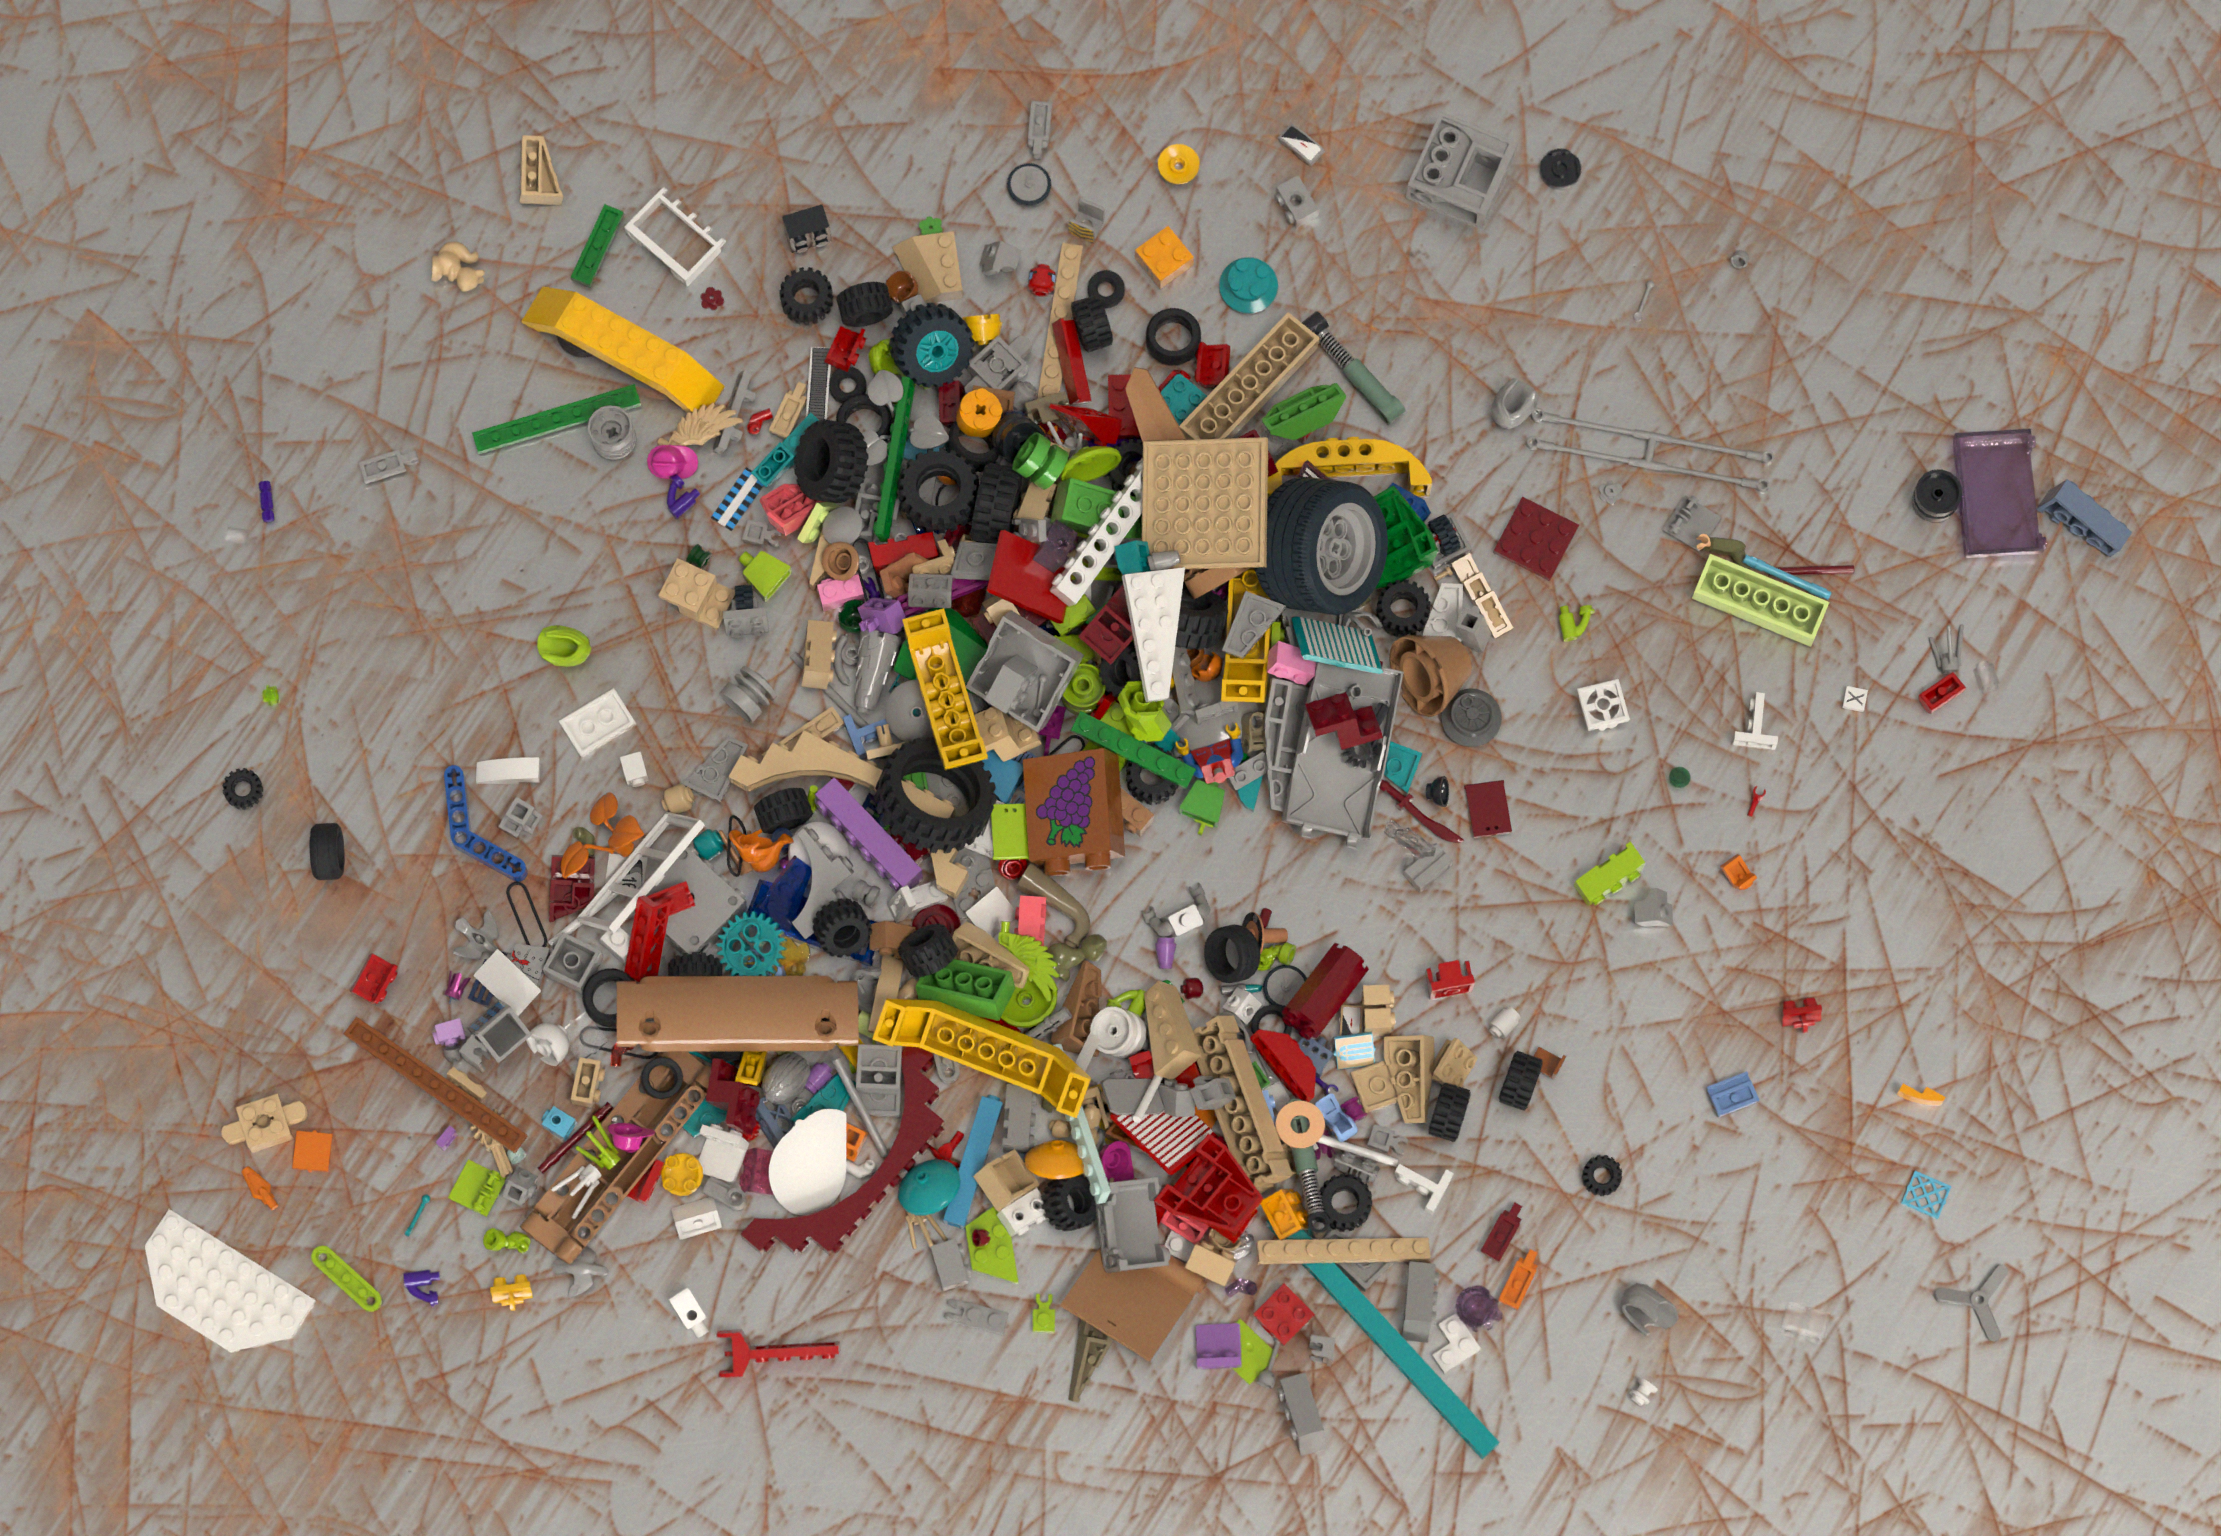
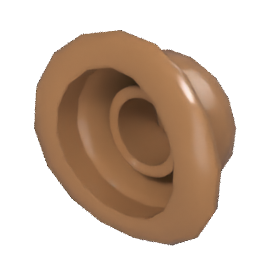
[822,542,859,581]

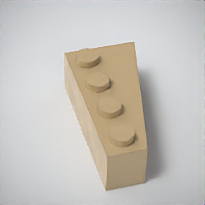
[1013,442,1071,531]
[1144,981,1202,1079]

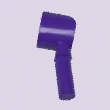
[1315,1077,1339,1096]

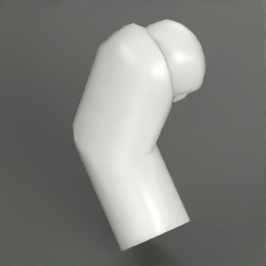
[846,1160,876,1178]

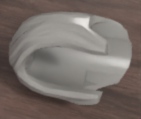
[1491,378,1538,429]
[761,1053,811,1105]
[1621,1283,1679,1336]

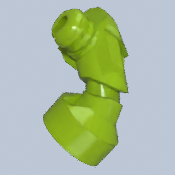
[1257,942,1296,971]
[483,1228,530,1253]

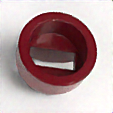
[972,1229,991,1247]

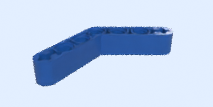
[444,765,528,882]

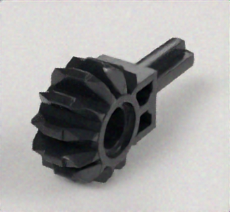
[1341,702,1389,769]

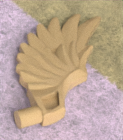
[657,403,743,446]

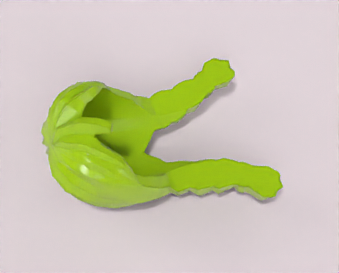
[868,339,929,405]

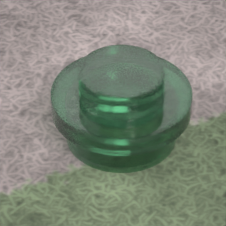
[1669,767,1691,788]

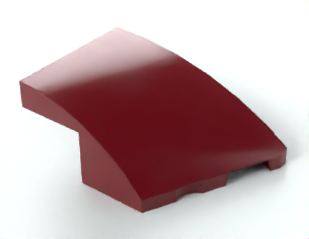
[549,855,595,922]

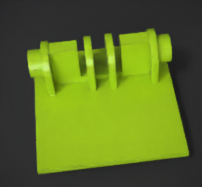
[448,1159,506,1217]

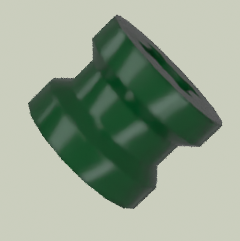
[686,544,712,570]

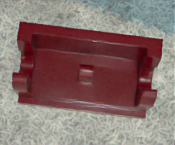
[939,380,965,428]

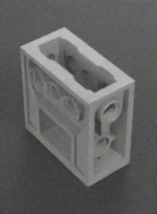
[1406,111,1518,230]

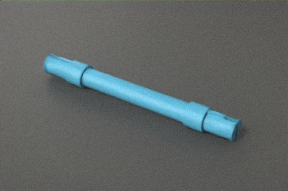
[1742,554,1831,600]

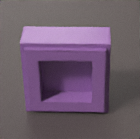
[436,1125,458,1151]

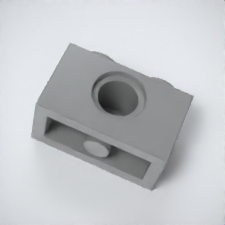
[1274,175,1319,228]

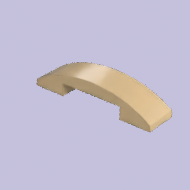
[868,955,904,1033]

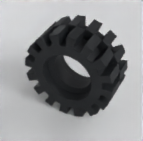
[222,768,263,810]
[1582,1155,1622,1196]

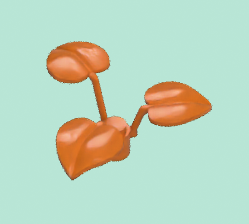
[561,792,644,879]

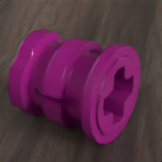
[1340,1096,1367,1123]

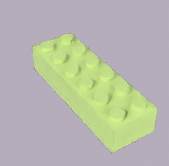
[1692,554,1829,647]

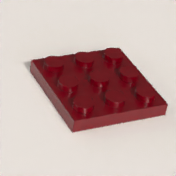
[1493,496,1579,581]

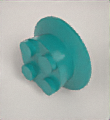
[1219,257,1278,314]

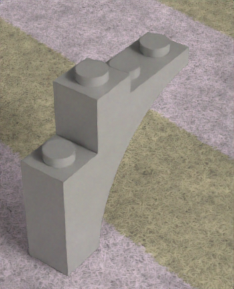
[792,827,854,939]

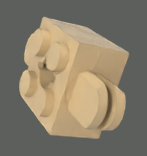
[221,1094,308,1153]

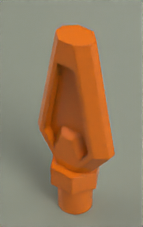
[242,1166,278,1210]

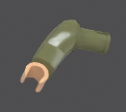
[1696,534,1752,569]

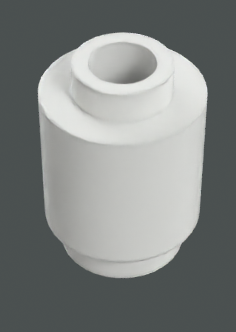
[1489,1006,1521,1039]

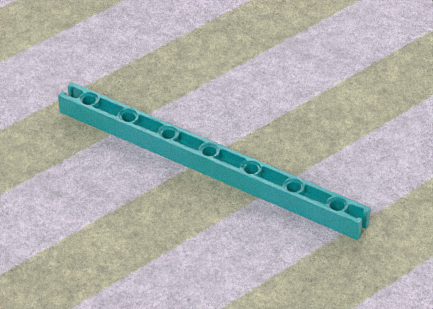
[1266,1220,1500,1460]

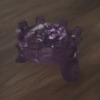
[1455,1285,1503,1332]

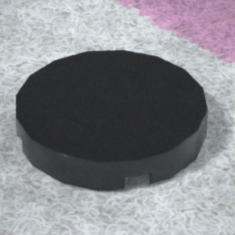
[1539,148,1581,190]

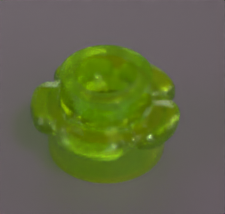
[263,685,279,706]

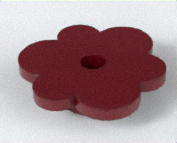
[700,287,724,311]

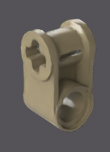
[1241,712,1266,754]

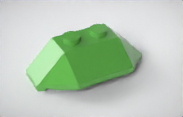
[1261,383,1346,440]

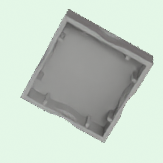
[966,610,1084,732]

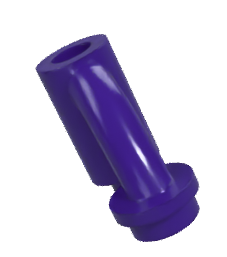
[667,474,701,519]
[403,1269,440,1307]

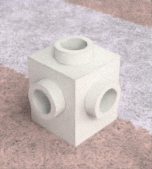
[1222,987,1262,1025]

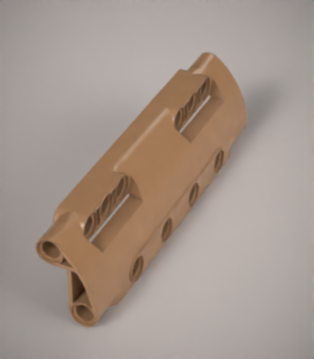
[520,1051,711,1265]

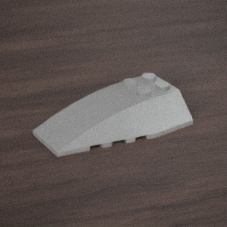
[1264,678,1310,812]

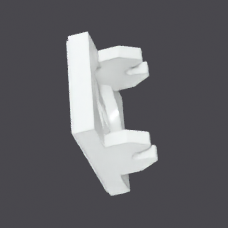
[1577,679,1630,731]

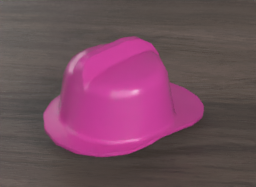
[647,445,698,479]
[608,1123,655,1153]
[1099,1141,1134,1183]

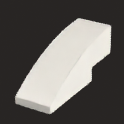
[476,757,541,784]

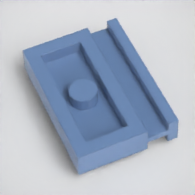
[1706,1072,1759,1117]

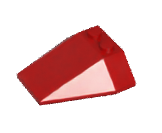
[1154,1133,1264,1233]

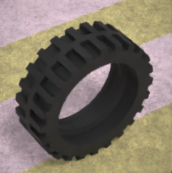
[874,737,996,853]

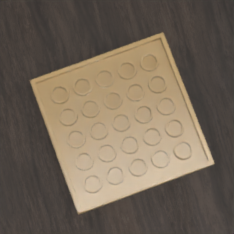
[1142,437,1268,570]

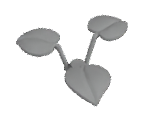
[862,370,949,466]

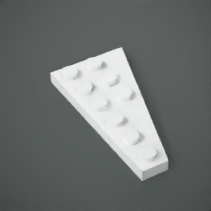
[1122,567,1185,702]

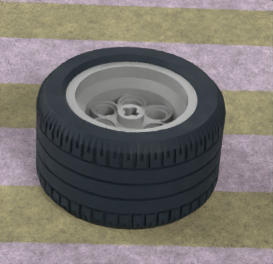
[1254,477,1388,615]

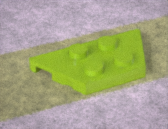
[965,1206,1019,1284]

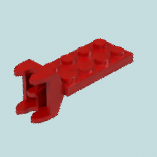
[716,1329,840,1377]

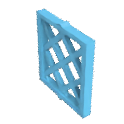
[1901,1171,1952,1220]

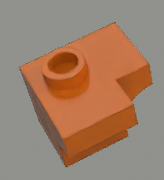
[846,1121,869,1162]

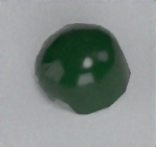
[838,599,865,634]

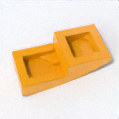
[1896,1083,1946,1105]

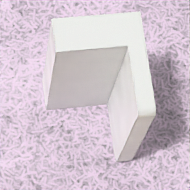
[671,1197,722,1240]

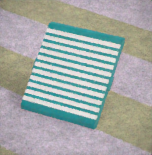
[1291,617,1383,674]

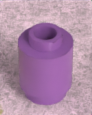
[805,1062,833,1095]

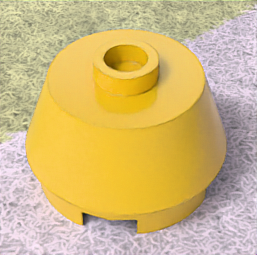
[963,314,1003,345]

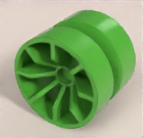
[1012,432,1069,490]

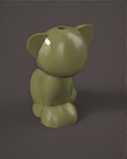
[1046,934,1107,982]

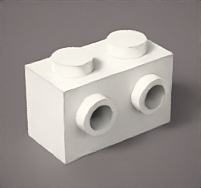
[997,1188,1048,1237]

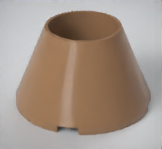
[1389,635,1472,717]

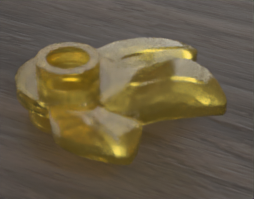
[778,937,810,976]

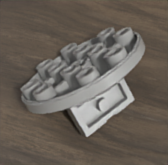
[1175,675,1258,751]

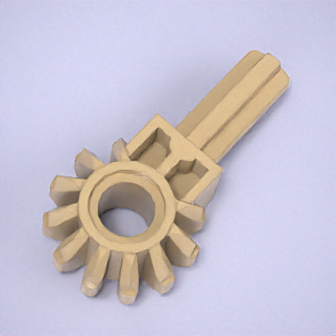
[470,1109,513,1178]

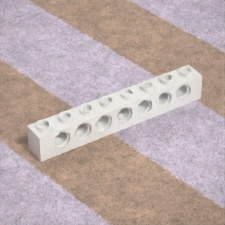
[1050,458,1143,607]

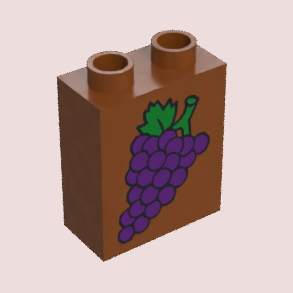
[1023,748,1125,876]

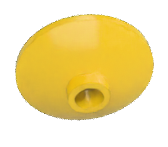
[1158,144,1200,184]

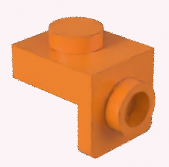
[1720,854,1757,890]

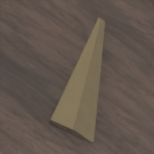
[1068,1319,1114,1402]

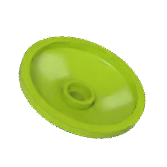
[1060,446,1121,482]
[1001,979,1058,1028]

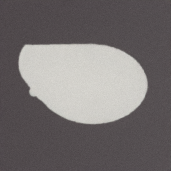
[769,1109,846,1216]

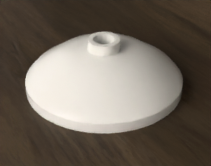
[788,822,850,885]

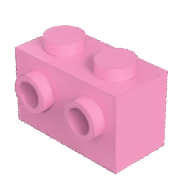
[817,574,865,612]
[1267,641,1316,685]

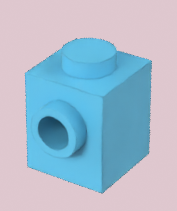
[541,1106,577,1141]

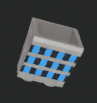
[467,1000,532,1063]

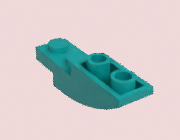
[751,413,820,488]

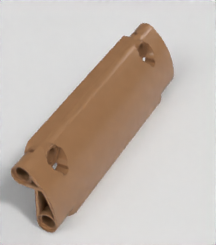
[617,976,859,1052]

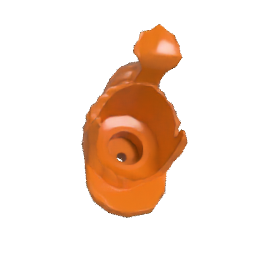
[728,829,794,873]

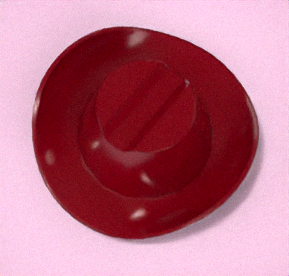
[912,904,961,937]

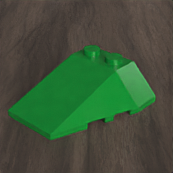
[1374,486,1438,589]
[894,608,988,694]

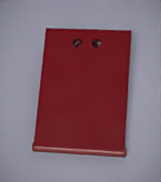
[1464,780,1512,838]

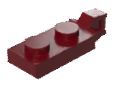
[1480,1202,1522,1262]

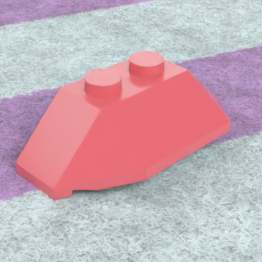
[759,484,825,536]

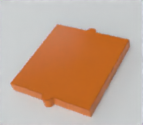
[292,1130,333,1173]

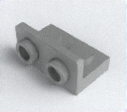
[908,574,953,608]

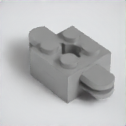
[965,336,1031,395]

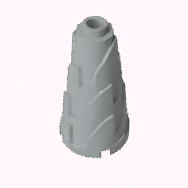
[854,629,903,714]

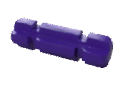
[259,481,274,522]

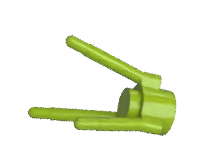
[575,1116,621,1170]

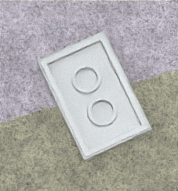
[559,688,636,758]

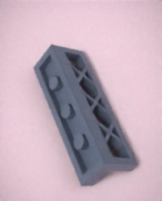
[755,1096,796,1149]

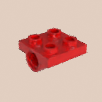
[1252,1283,1315,1346]

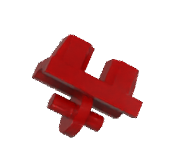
[1781,997,1822,1033]

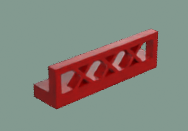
[624,896,671,982]

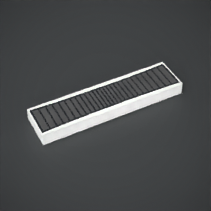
[806,347,831,420]

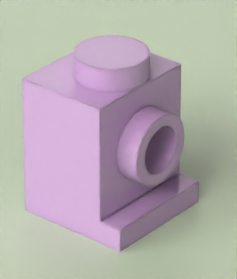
[433,1018,467,1047]

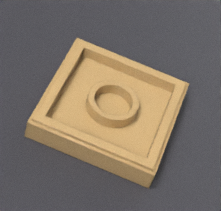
[1350,1060,1398,1113]

